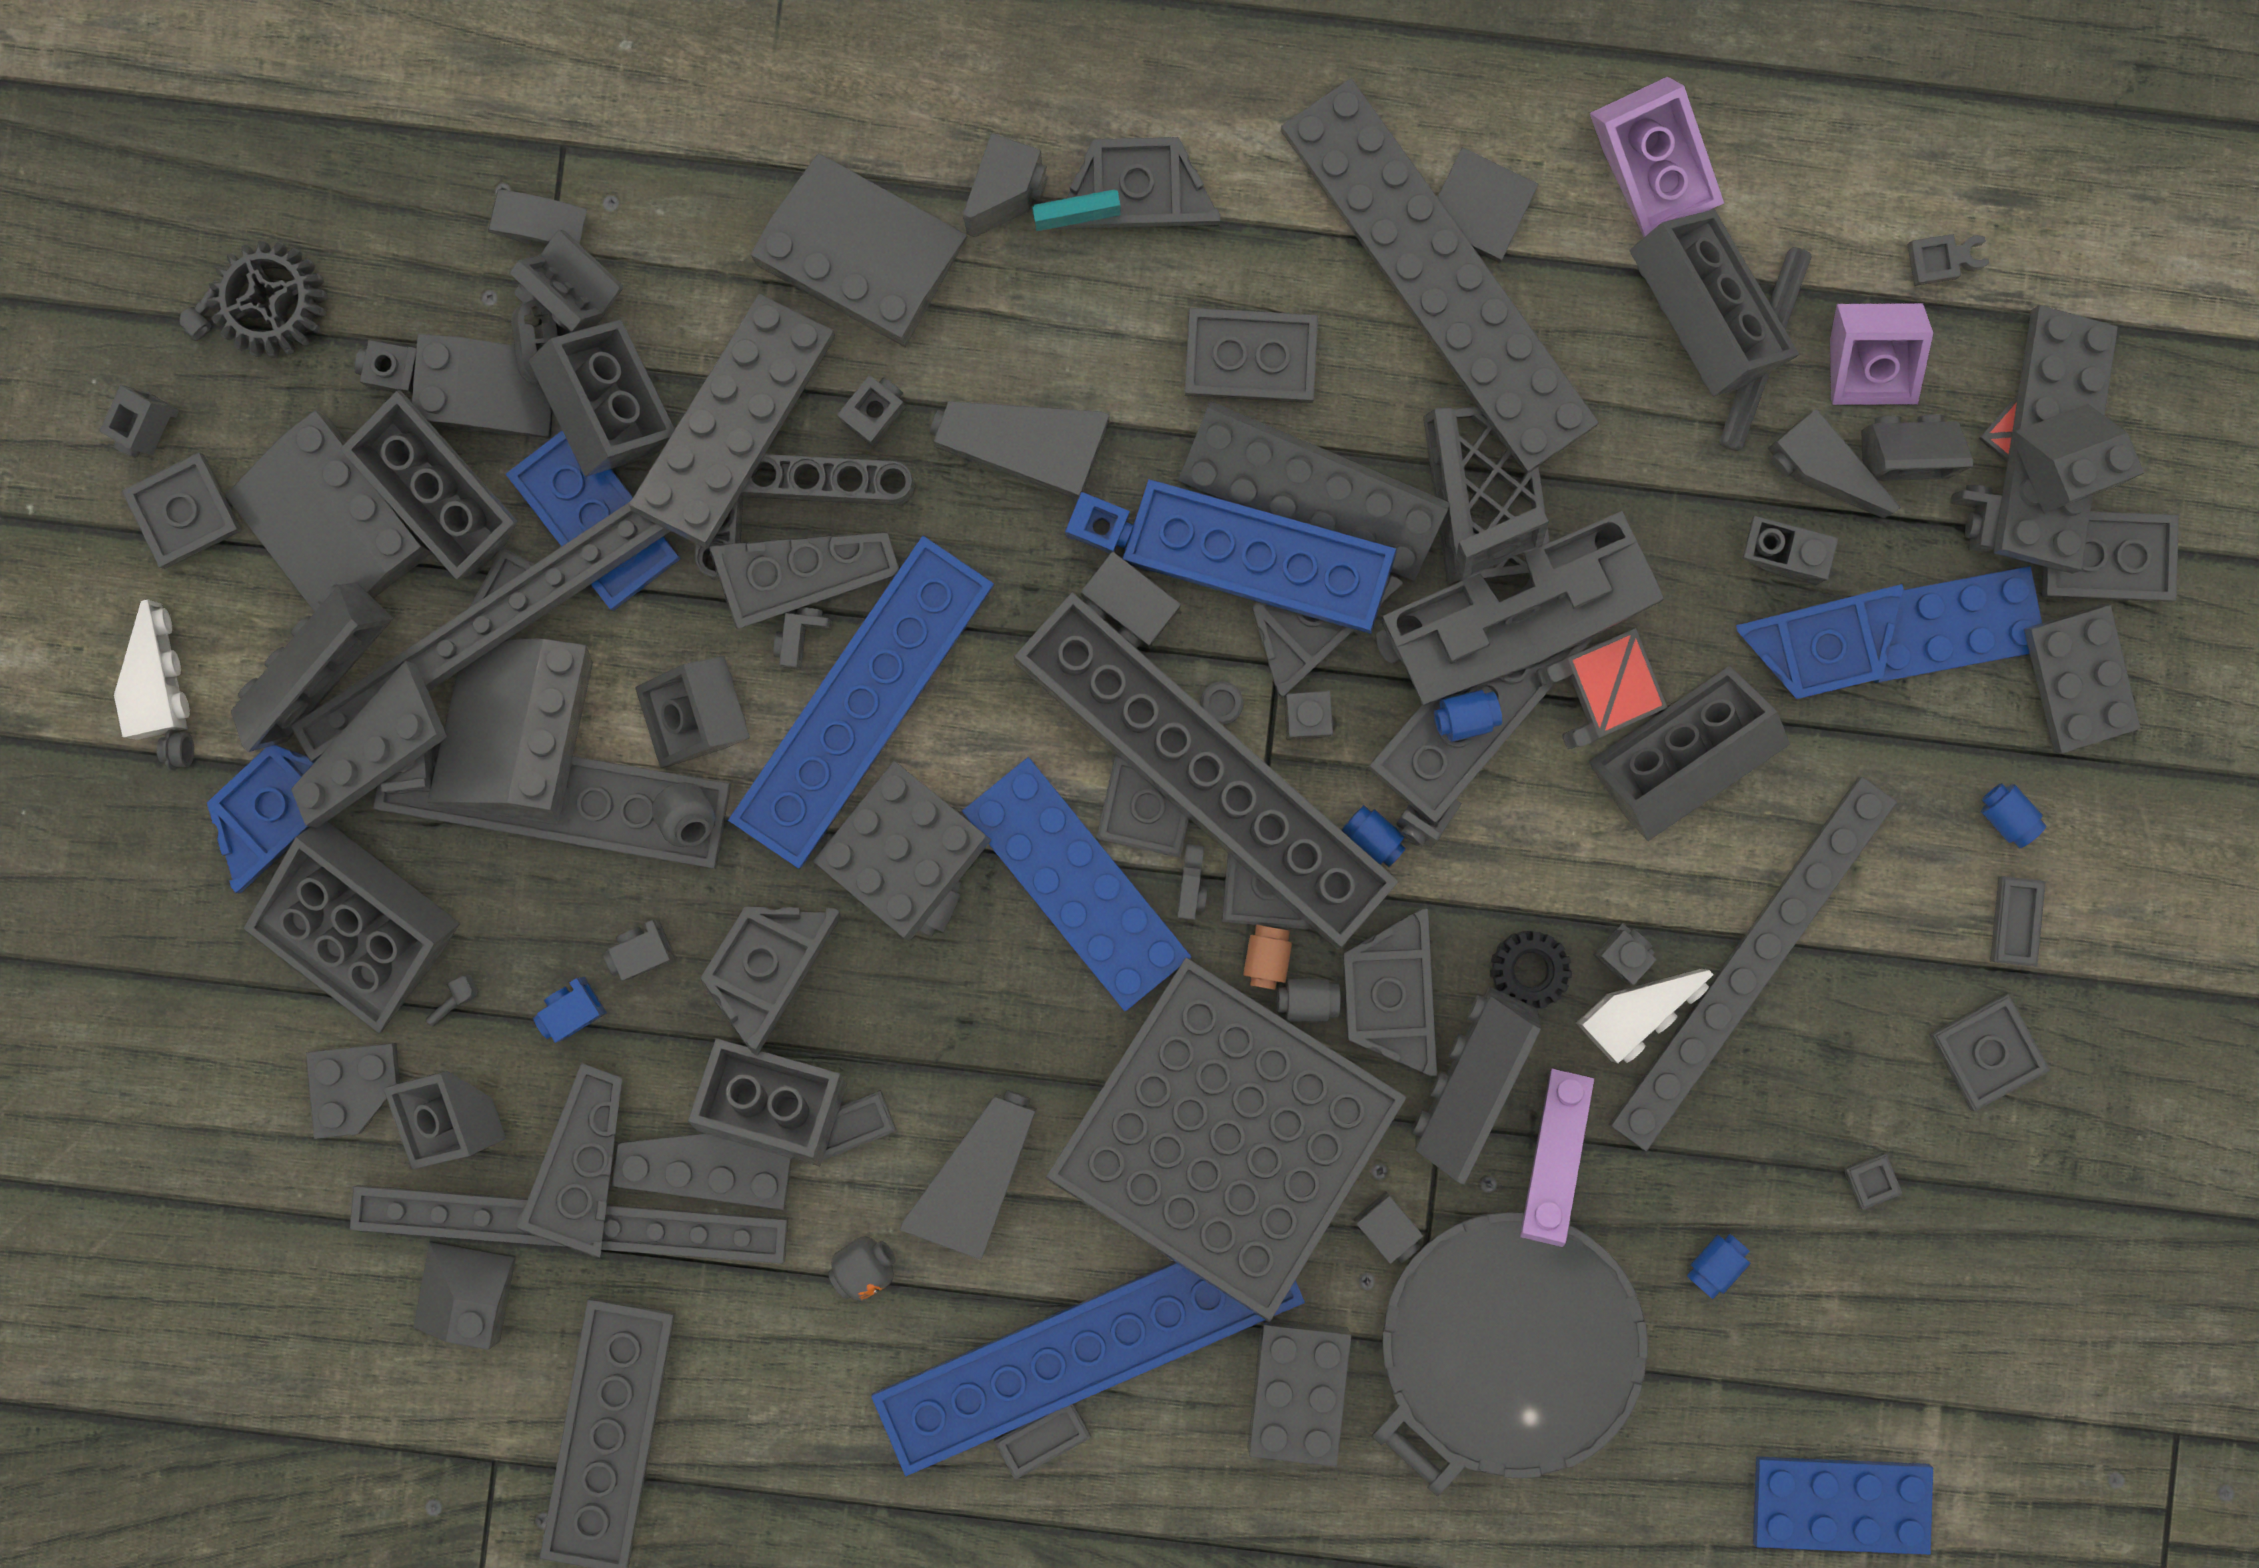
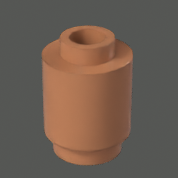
[1243,925,1293,990]

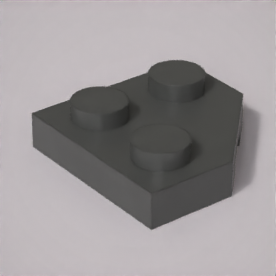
[306,1043,400,1139]

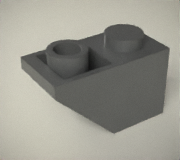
[1742,516,1838,585]

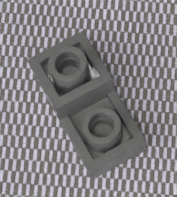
[488,189,587,245]

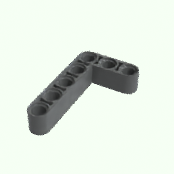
[695,454,915,581]

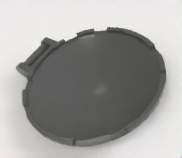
[1372,1212,1648,1497]

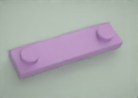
[1520,1069,1594,1247]

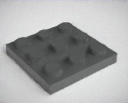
[813,761,991,942]

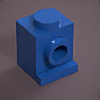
[1065,492,1134,554]
[533,977,607,1043]

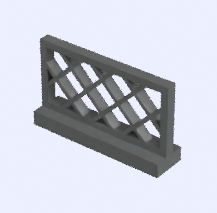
[1423,406,1550,585]

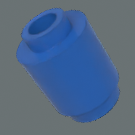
[1434,690,1502,742]
[1981,783,2046,848]
[1341,805,1406,867]
[1687,1234,1751,1299]

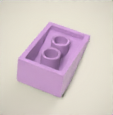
[1590,77,1724,237]

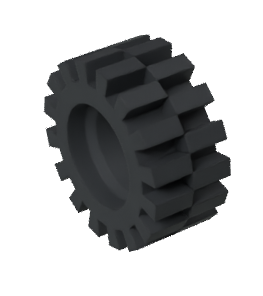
[1490,931,1572,1009]

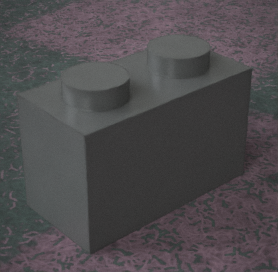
[1081,551,1181,649]

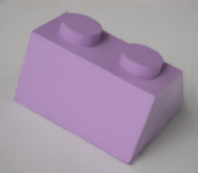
[1830,303,1933,405]

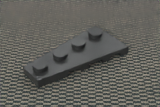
[517,1063,622,1259]

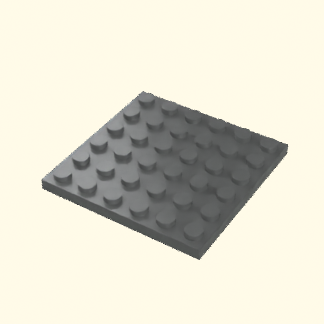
[1045,958,1407,1322]

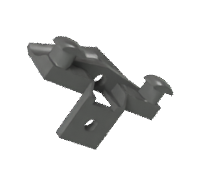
[1376,506,1664,706]

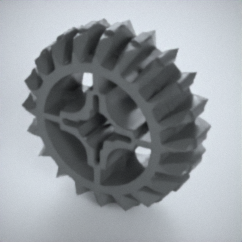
[207,241,328,358]

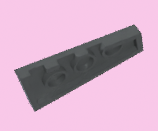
[708,531,899,629]
[291,661,447,828]
[612,1133,792,1210]

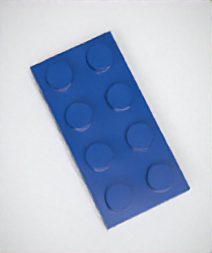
[506,431,681,611]
[1874,566,2042,683]
[1753,1457,1933,1555]

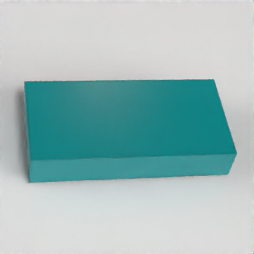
[1032,189,1121,231]

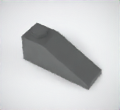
[1768,409,1901,518]

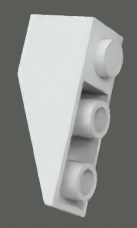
[114,600,190,740]
[1576,969,1713,1063]

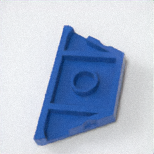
[1736,584,1904,699]
[207,745,314,893]

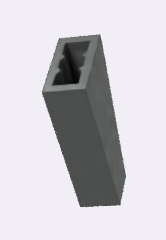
[930,401,1110,500]
[900,1090,1037,1260]

